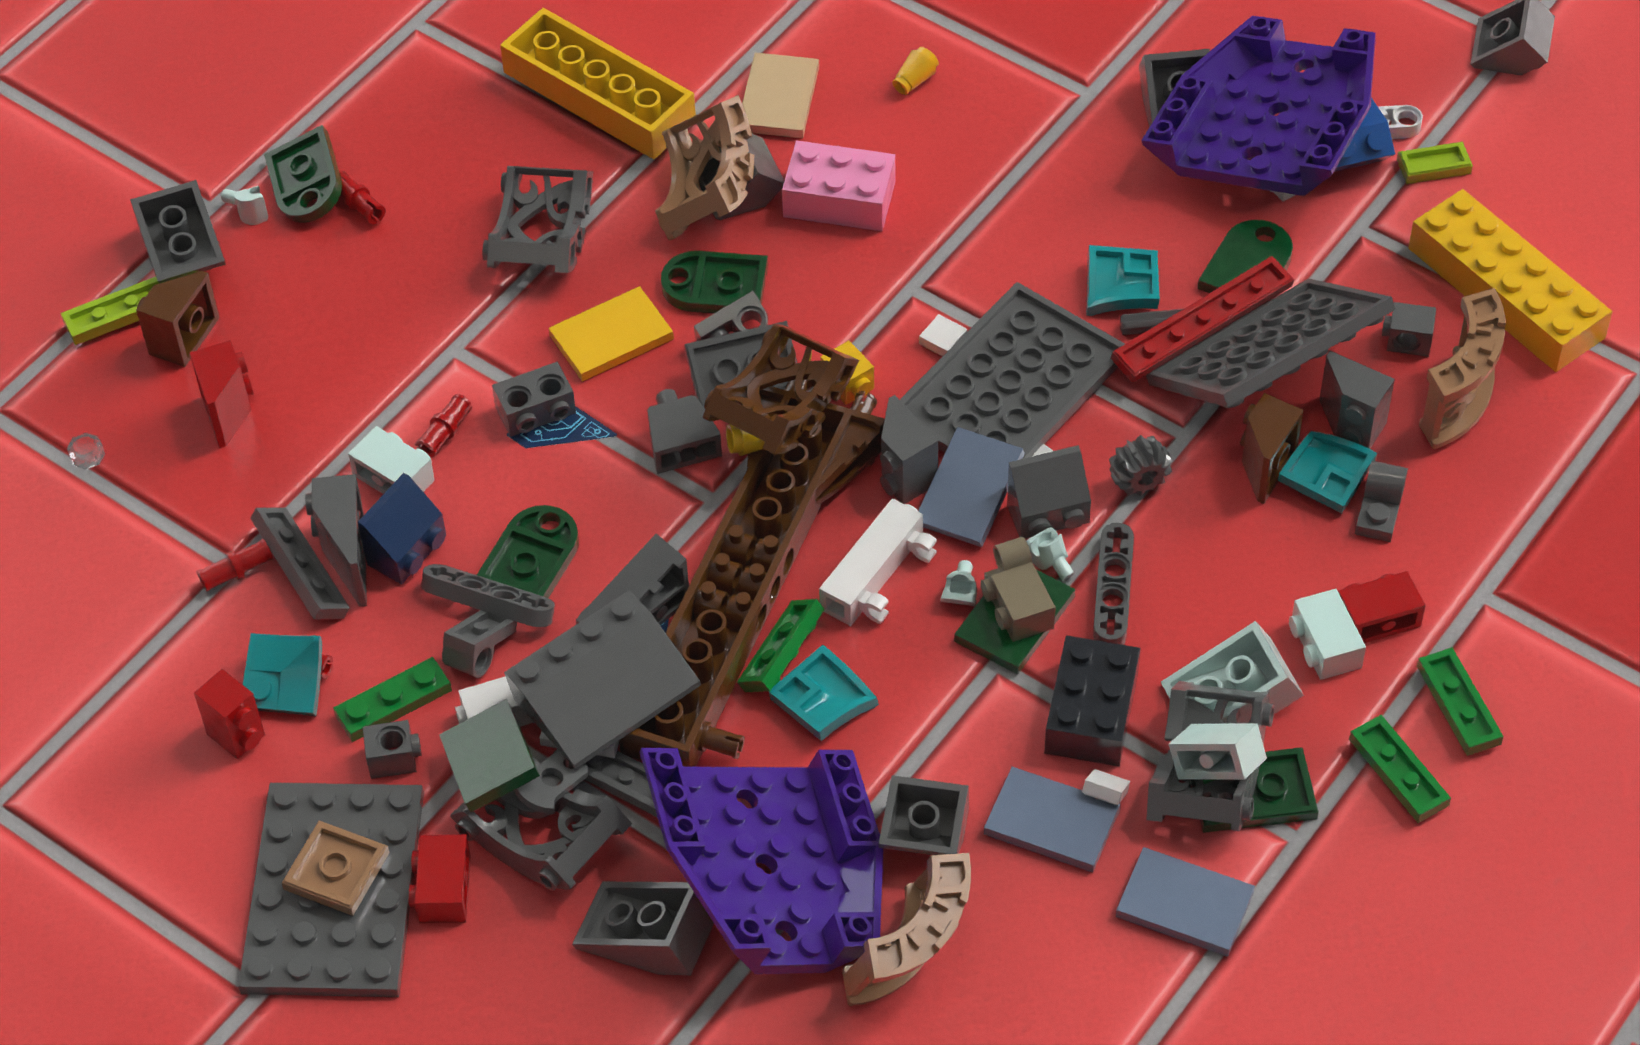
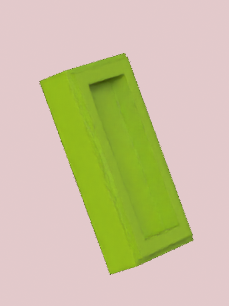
[1397,141,1473,184]

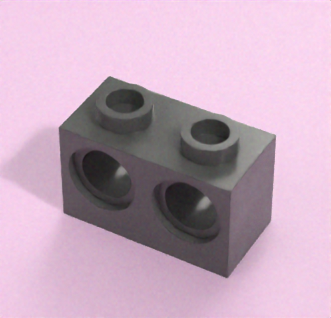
[492,361,576,437]

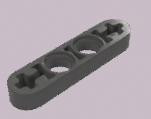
[1093,522,1134,645]
[421,564,555,627]

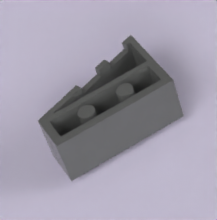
[576,534,689,625]

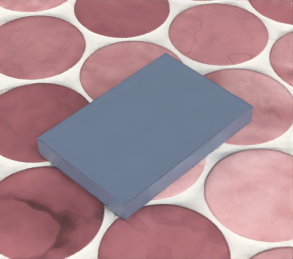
[918,427,1025,547]
[984,766,1120,872]
[1116,847,1255,957]

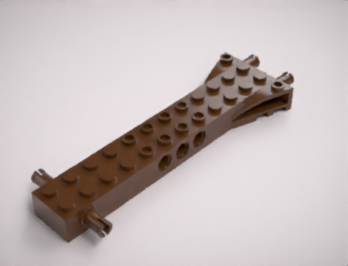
[619,379,885,767]

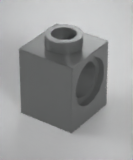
[1382,302,1436,357]
[363,720,422,779]

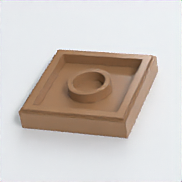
[282,821,390,916]

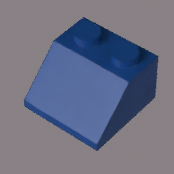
[1334,97,1396,172]

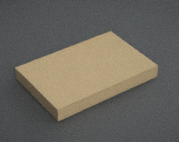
[742,52,819,138]

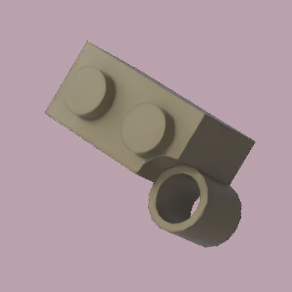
[981,537,1055,642]

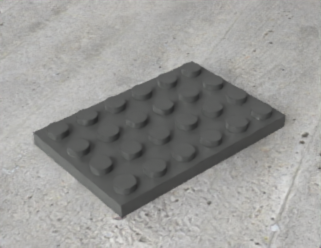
[1146,278,1396,408]
[900,282,1125,459]
[238,783,424,997]

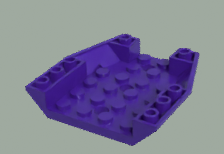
[1141,16,1376,196]
[640,748,883,974]

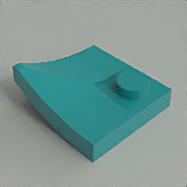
[1086,245,1160,316]
[1278,431,1377,514]
[243,633,322,716]
[768,645,879,741]

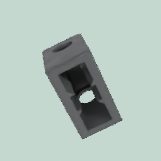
[647,389,722,474]

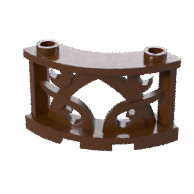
[703,324,859,454]

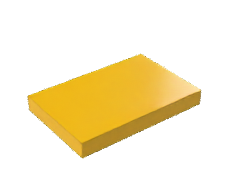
[549,286,674,382]

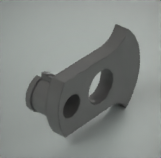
[514,750,589,814]

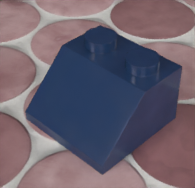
[358,473,446,585]

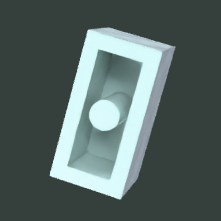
[348,426,435,494]
[1289,589,1366,680]
[1169,723,1267,780]

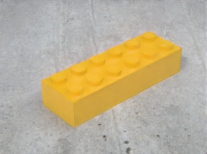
[500,8,696,160]
[1408,189,1613,372]

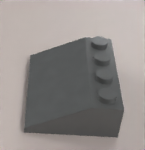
[504,590,701,769]

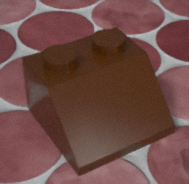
[136,271,220,367]
[1240,393,1303,504]

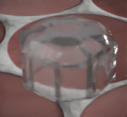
[67,433,105,469]

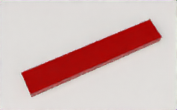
[1110,256,1294,383]

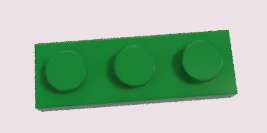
[737,599,825,692]
[1416,647,1504,756]
[333,657,452,742]
[1349,714,1451,823]

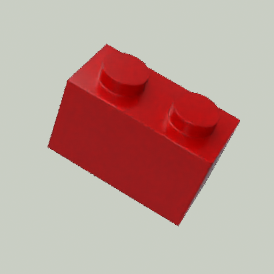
[1338,571,1426,643]
[194,669,265,759]
[409,834,471,923]

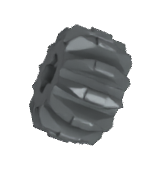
[1109,435,1172,496]

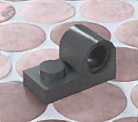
[694,291,768,341]
[1355,460,1408,542]
[442,610,517,678]

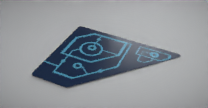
[507,406,617,448]

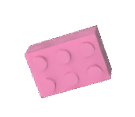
[782,140,896,231]

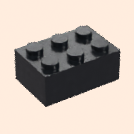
[1044,635,1141,767]

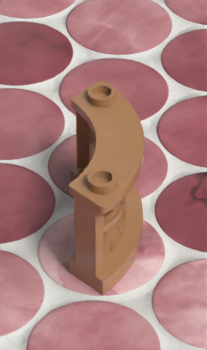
[655,95,754,240]
[1419,288,1506,449]
[842,853,971,1006]

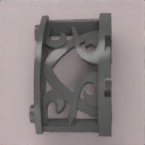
[482,166,593,273]
[1146,681,1274,831]
[450,756,632,891]

